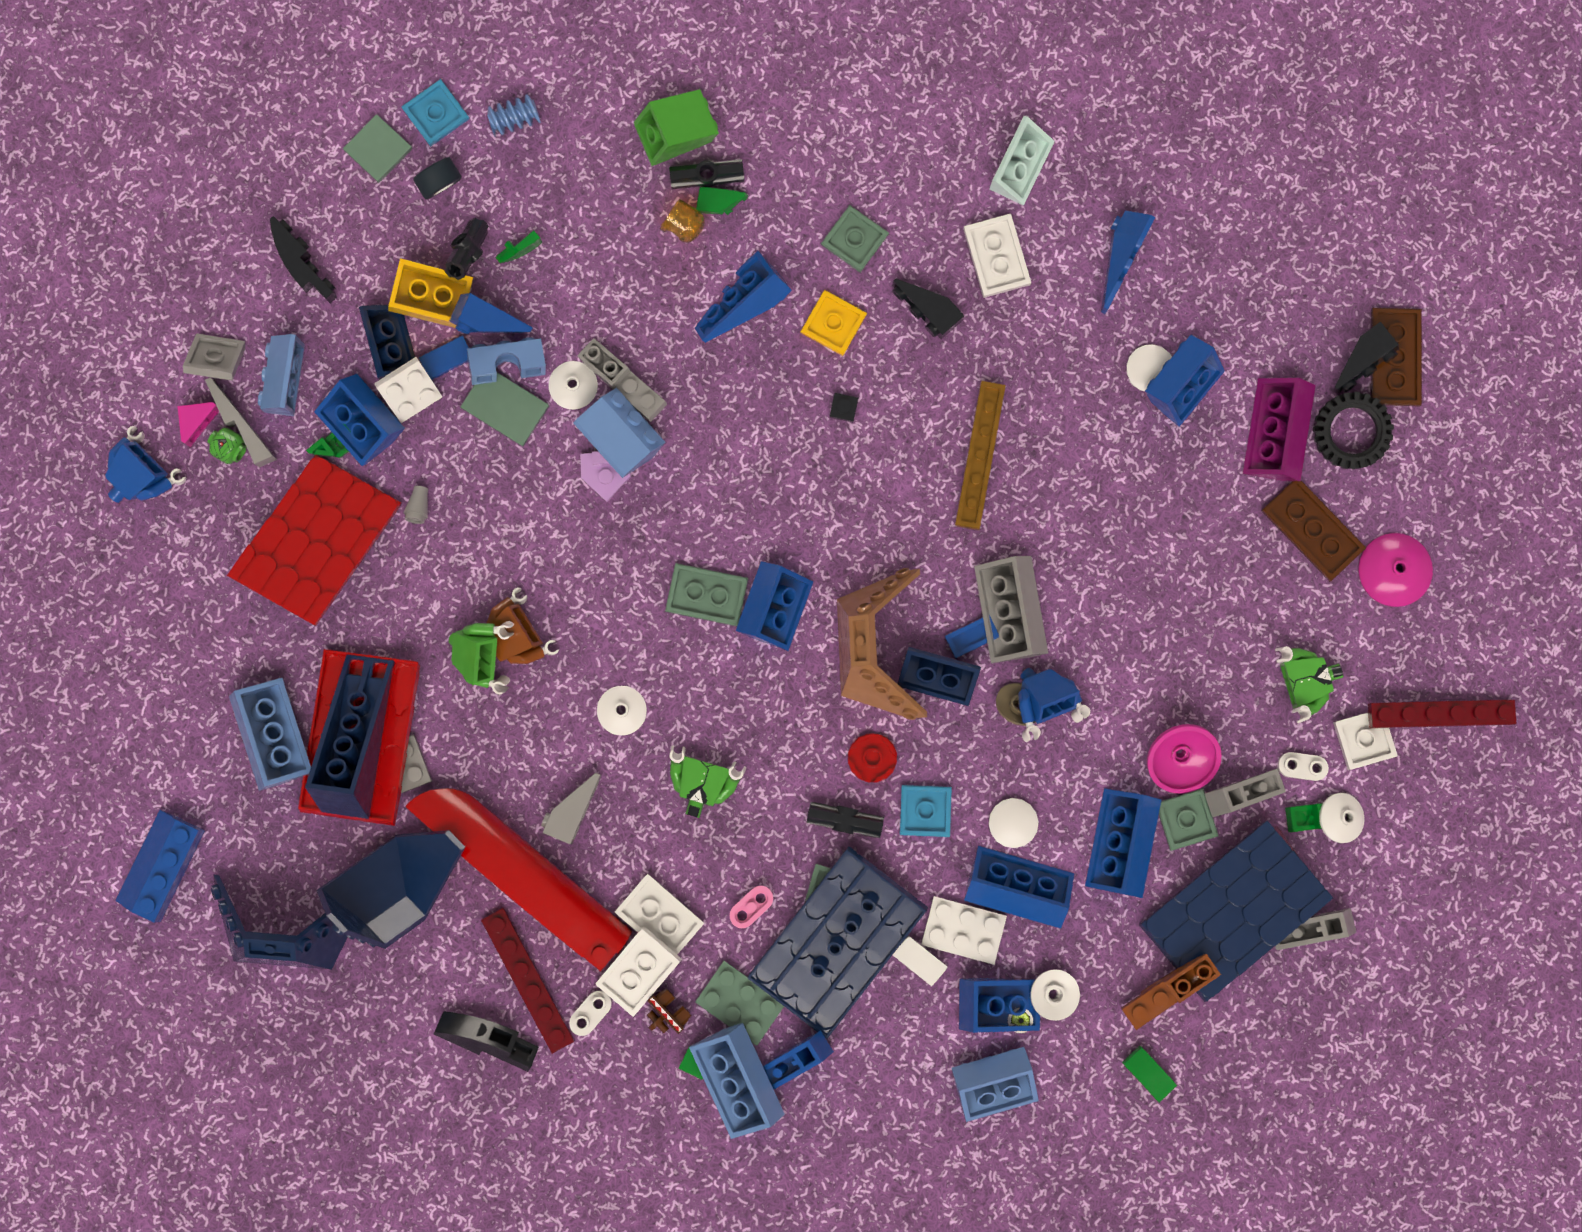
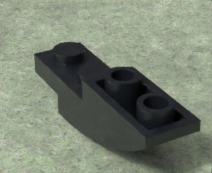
[270,216,337,304]
[433,1011,539,1072]

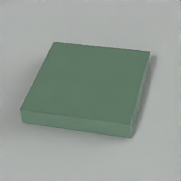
[343,114,413,183]
[821,205,889,273]
[1159,788,1218,851]

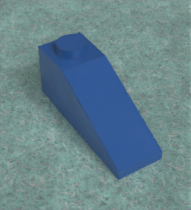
[449,293,533,334]
[763,1030,834,1089]

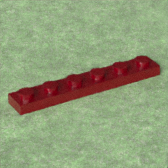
[1368,700,1517,729]
[481,908,575,1054]

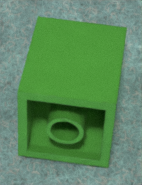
[634,89,719,166]

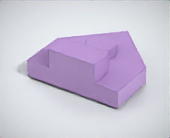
[580,451,631,502]

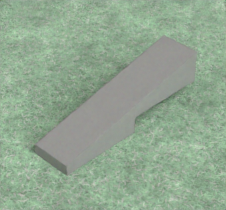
[205,377,277,468]

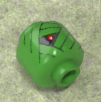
[208,428,247,464]

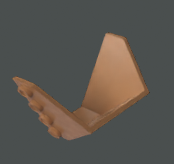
[837,568,927,720]

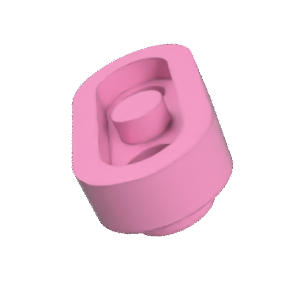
[730,886,773,928]

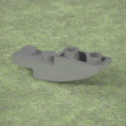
[577,338,667,422]

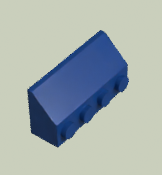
[1085,788,1161,898]
[115,810,205,923]
[964,846,1074,929]

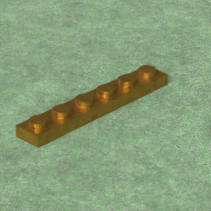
[955,381,1006,530]

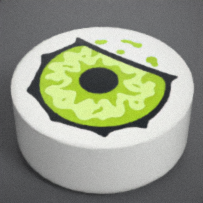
[1008,1008,1033,1033]

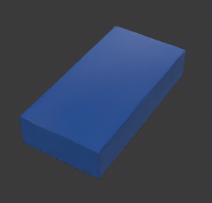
[419,335,469,380]
[944,615,999,659]

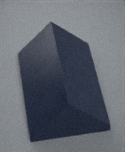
[359,305,415,380]
[897,647,981,706]

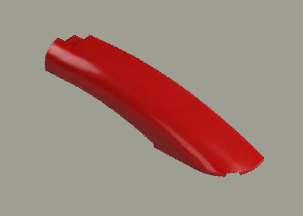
[405,788,632,971]

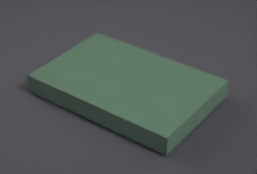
[460,373,549,447]
[665,563,748,627]

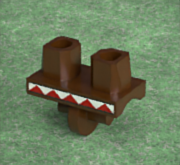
[647,988,691,1034]

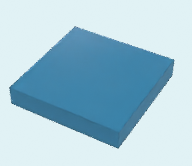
[401,79,470,147]
[900,785,952,837]

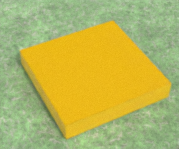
[800,290,867,356]

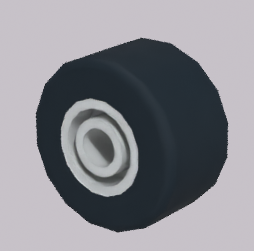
[413,157,462,200]

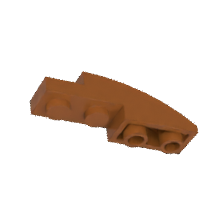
[1121,953,1221,1030]

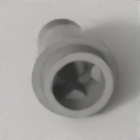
[403,486,428,524]

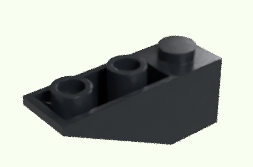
[892,278,964,339]
[1335,322,1399,393]

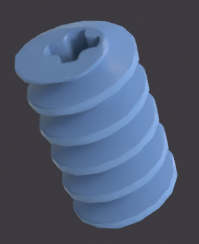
[487,94,541,137]

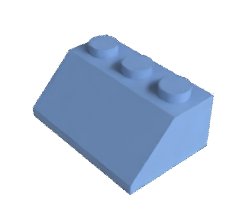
[258,334,305,416]
[573,388,666,478]
[952,1047,1039,1122]

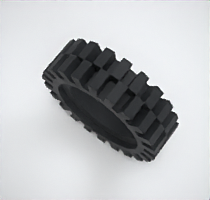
[1313,392,1394,469]

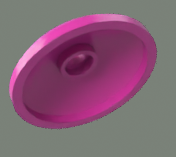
[1358,533,1433,607]
[1147,724,1222,794]

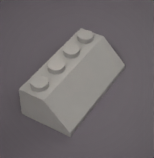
[974,556,1048,663]

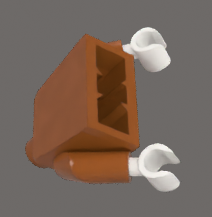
[486,588,559,664]

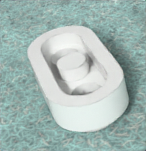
[1277,752,1329,781]
[569,991,612,1036]

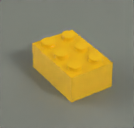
[388,258,473,328]

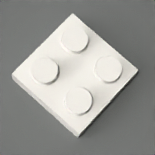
[374,357,442,423]
[1333,713,1398,770]

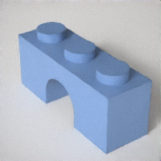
[467,337,546,385]

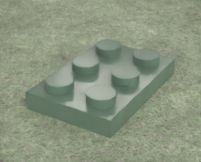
[695,961,784,1046]

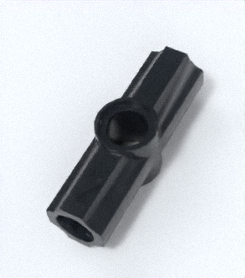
[669,159,744,190]
[445,217,489,280]
[806,802,884,838]

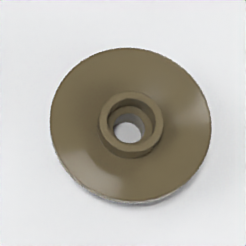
[996,683,1036,726]

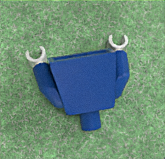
[105,426,186,503]
[1018,668,1090,742]

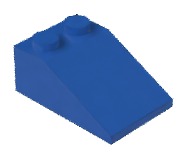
[959,978,1040,1033]

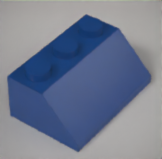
[1145,335,1225,427]
[314,374,405,466]
[736,561,813,651]

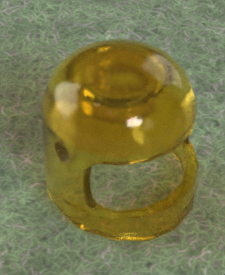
[659,199,705,243]

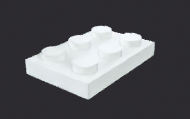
[963,214,1031,298]
[615,874,704,955]
[921,896,1007,965]
[595,927,682,1017]

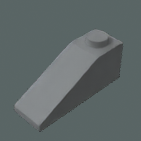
[1204,768,1286,817]
[541,773,602,845]
[1276,908,1357,950]

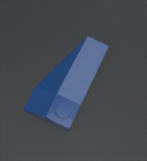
[1101,210,1155,314]
[695,251,792,343]

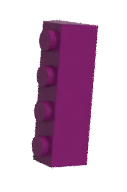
[1243,378,1316,481]

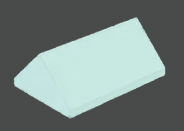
[989,116,1055,205]

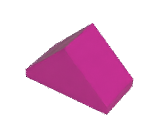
[177,402,219,447]

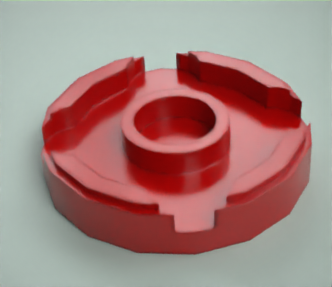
[848,733,897,783]

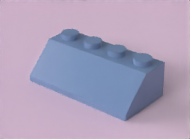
[229,678,311,791]
[689,1023,785,1139]

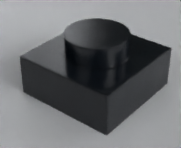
[829,393,858,423]

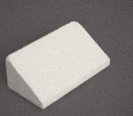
[893,936,948,986]

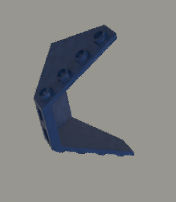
[316,830,465,949]
[211,874,348,970]

